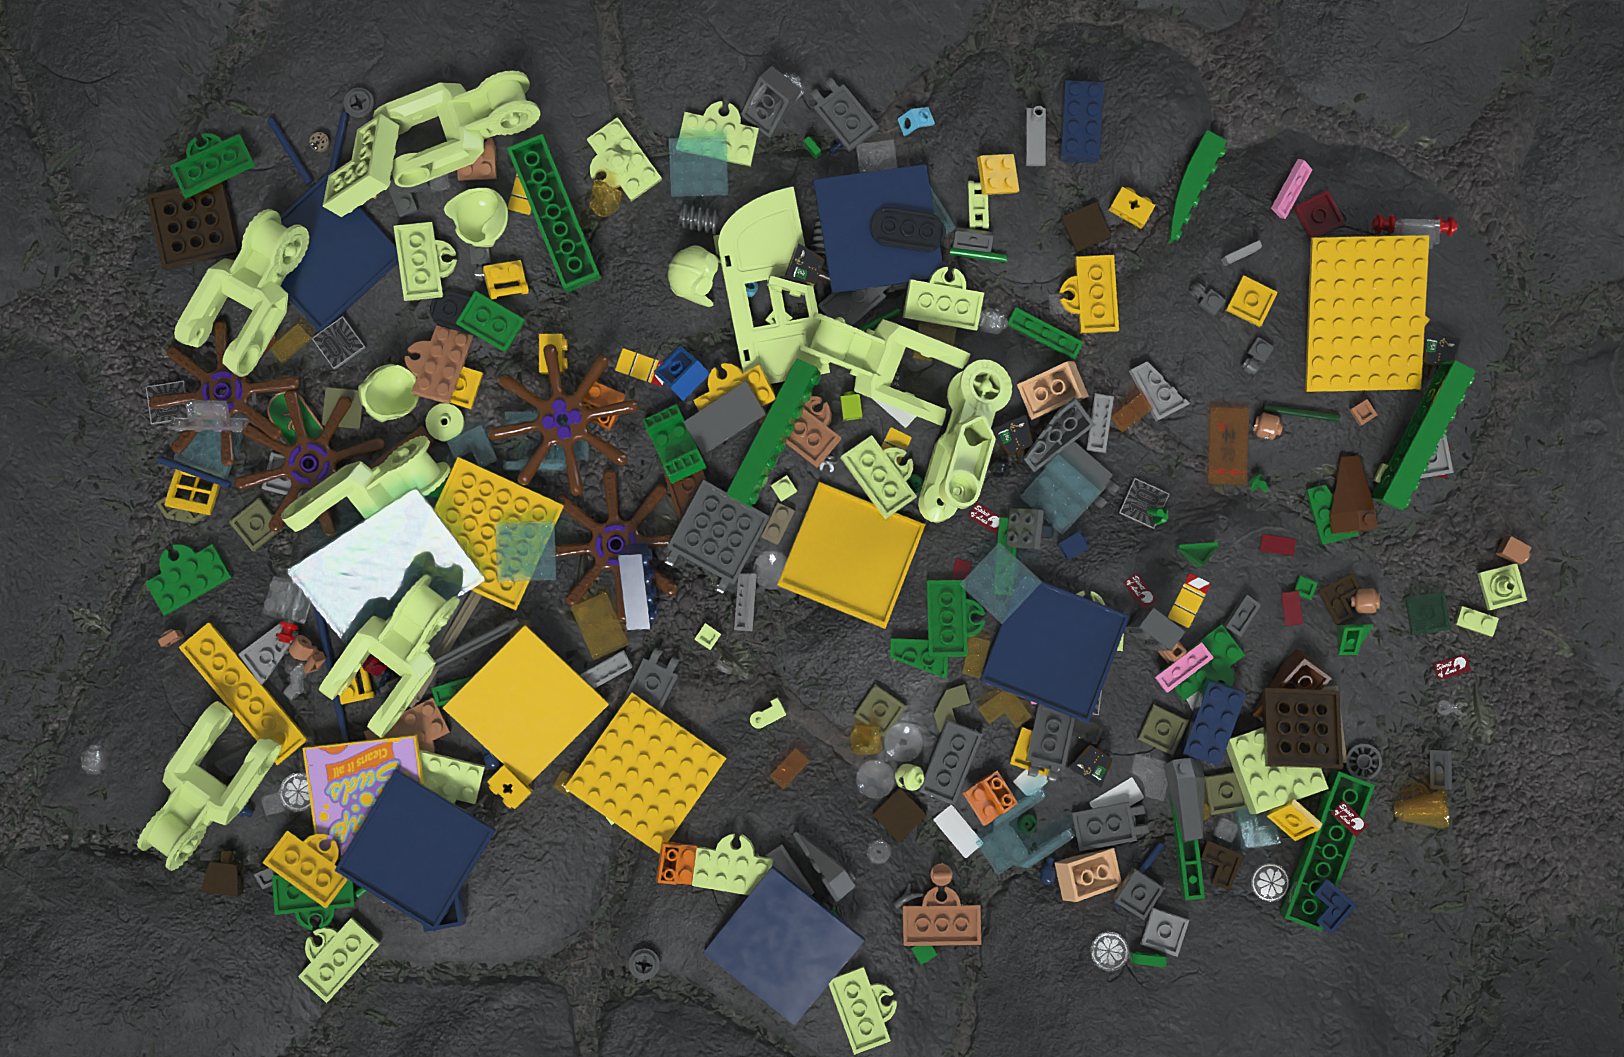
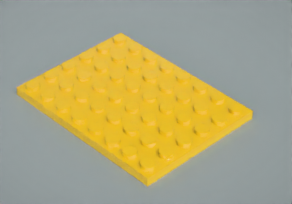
[1305,235,1429,392]

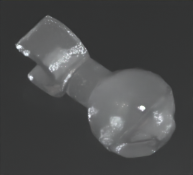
[1437,700,1468,716]

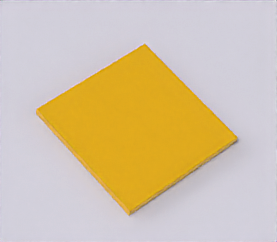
[777,482,926,629]
[443,624,609,786]

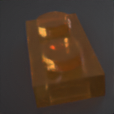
[1111,394,1154,433]
[770,748,810,790]

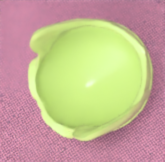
[444,188,508,247]
[668,246,727,307]
[358,364,419,422]

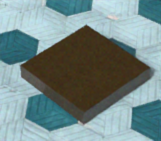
[1061,202,1112,253]
[872,787,927,843]

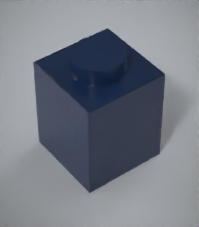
[1057,532,1089,560]

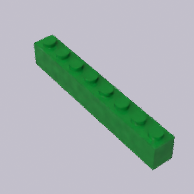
[726,359,821,508]

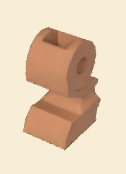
[288,635,327,674]
[1158,641,1187,664]

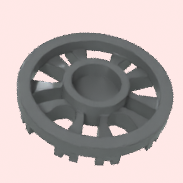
[1345,744,1382,780]

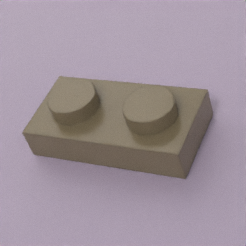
[761,503,795,545]

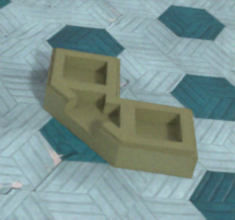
[156,495,207,524]
[933,684,970,733]

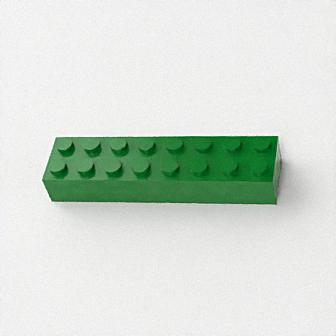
[507,134,602,293]
[1371,360,1476,510]
[1279,770,1375,932]

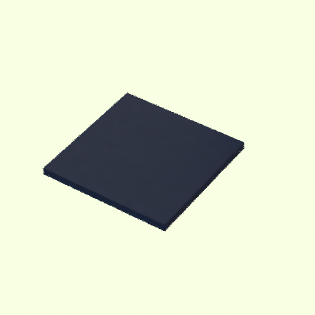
[813,164,945,294]
[280,173,399,332]
[980,573,1130,724]
[335,769,497,932]
[703,866,865,1025]

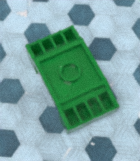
[642,404,707,484]

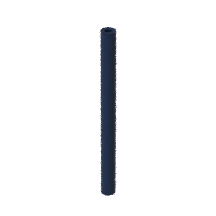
[322,111,349,202]

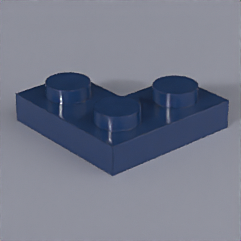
[1313,878,1357,935]

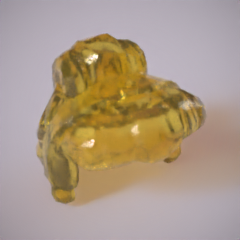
[589,180,622,217]
[850,723,882,756]

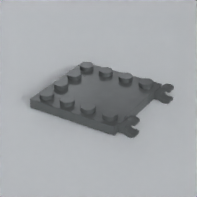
[664,480,770,594]

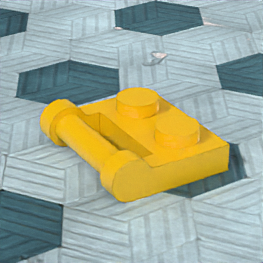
[483,260,529,300]
[339,659,376,705]

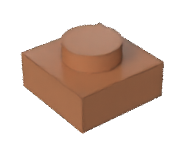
[1349,399,1377,426]
[158,629,184,647]

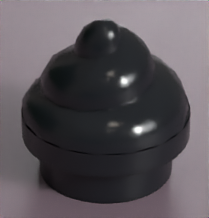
[989,457,1009,478]

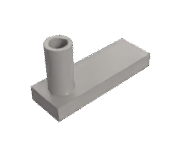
[1026,106,1046,166]

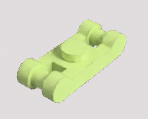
[967,181,989,229]

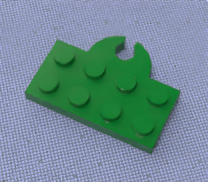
[170,133,256,199]
[145,544,233,616]
[926,580,985,657]
[1160,624,1245,701]
[272,874,355,930]

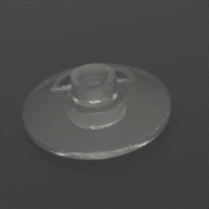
[884,723,923,762]

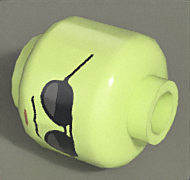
[895,763,924,791]

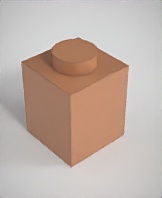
[1495,536,1532,565]

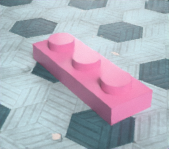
[1271,159,1312,219]
[1155,642,1213,693]

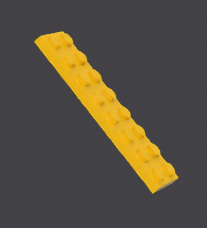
[179,622,309,765]

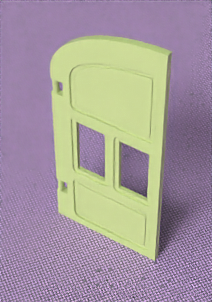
[718,187,830,384]

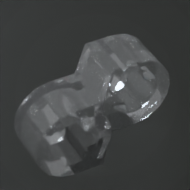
[283,662,309,701]

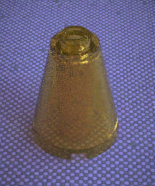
[1394,790,1449,829]

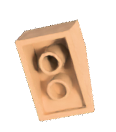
[1017,361,1089,420]
[1055,848,1122,902]

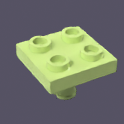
[1477,563,1527,610]

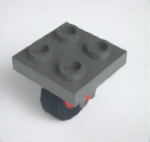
[1006,508,1054,549]

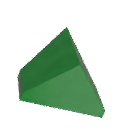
[1176,542,1218,567]
[1336,624,1374,655]

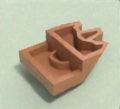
[457,137,497,181]

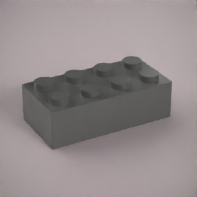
[1126,608,1185,651]

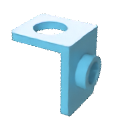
[898,107,935,136]

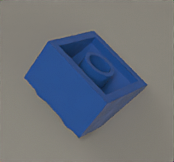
[653,346,710,401]

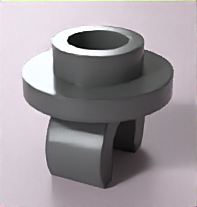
[820,452,838,473]

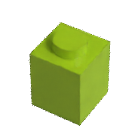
[840,391,862,421]

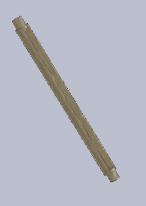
[409,591,483,708]

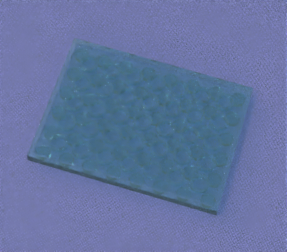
[287,486,486,646]

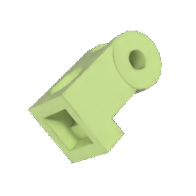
[750,697,787,728]

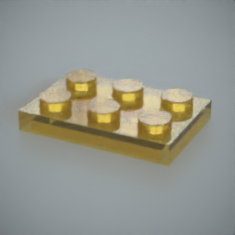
[571,592,629,660]

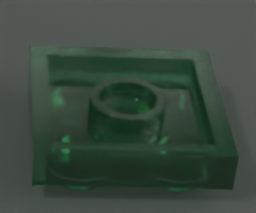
[1405,592,1451,635]

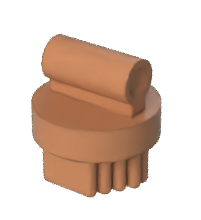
[930,863,952,886]

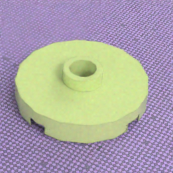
[426,403,465,442]

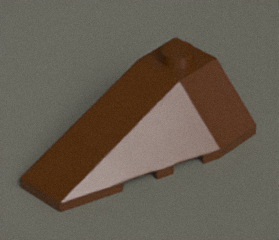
[1329,456,1378,534]

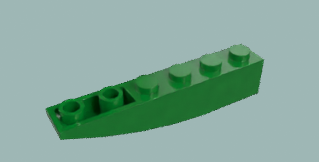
[1167,130,1227,244]
[1169,789,1205,900]

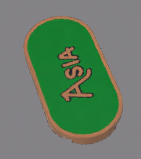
[268,391,324,460]

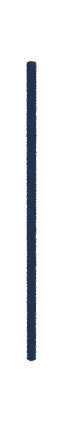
[310,586,350,743]

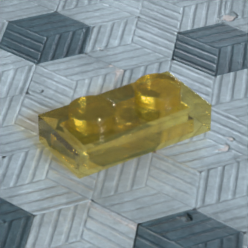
[270,324,312,364]

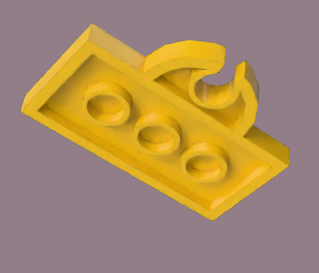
[1059,255,1119,333]
[694,363,777,411]
[263,831,349,909]

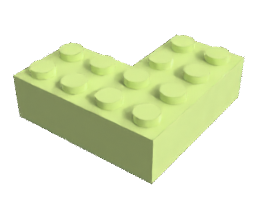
[323,114,399,217]
[1226,727,1328,814]

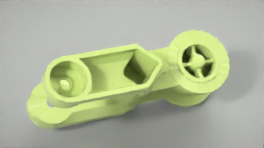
[373,70,540,187]
[174,209,309,377]
[800,312,971,426]
[918,360,1012,523]
[281,436,451,576]
[319,574,460,738]
[137,701,282,871]

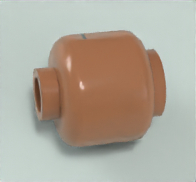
[1253,413,1283,440]
[1351,588,1380,613]

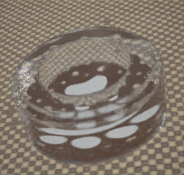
[715,658,734,674]

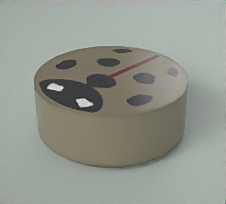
[310,132,330,153]

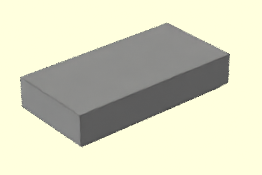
[1221,240,1262,266]

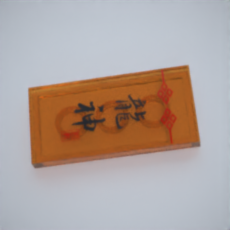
[1207,407,1249,486]

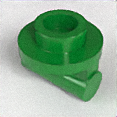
[1249,474,1269,493]
[1147,507,1169,525]

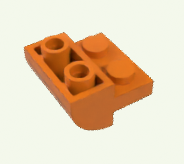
[583,382,626,430]
[963,771,1018,826]
[656,842,698,885]

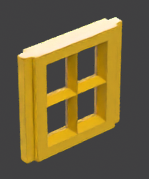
[165,464,224,515]

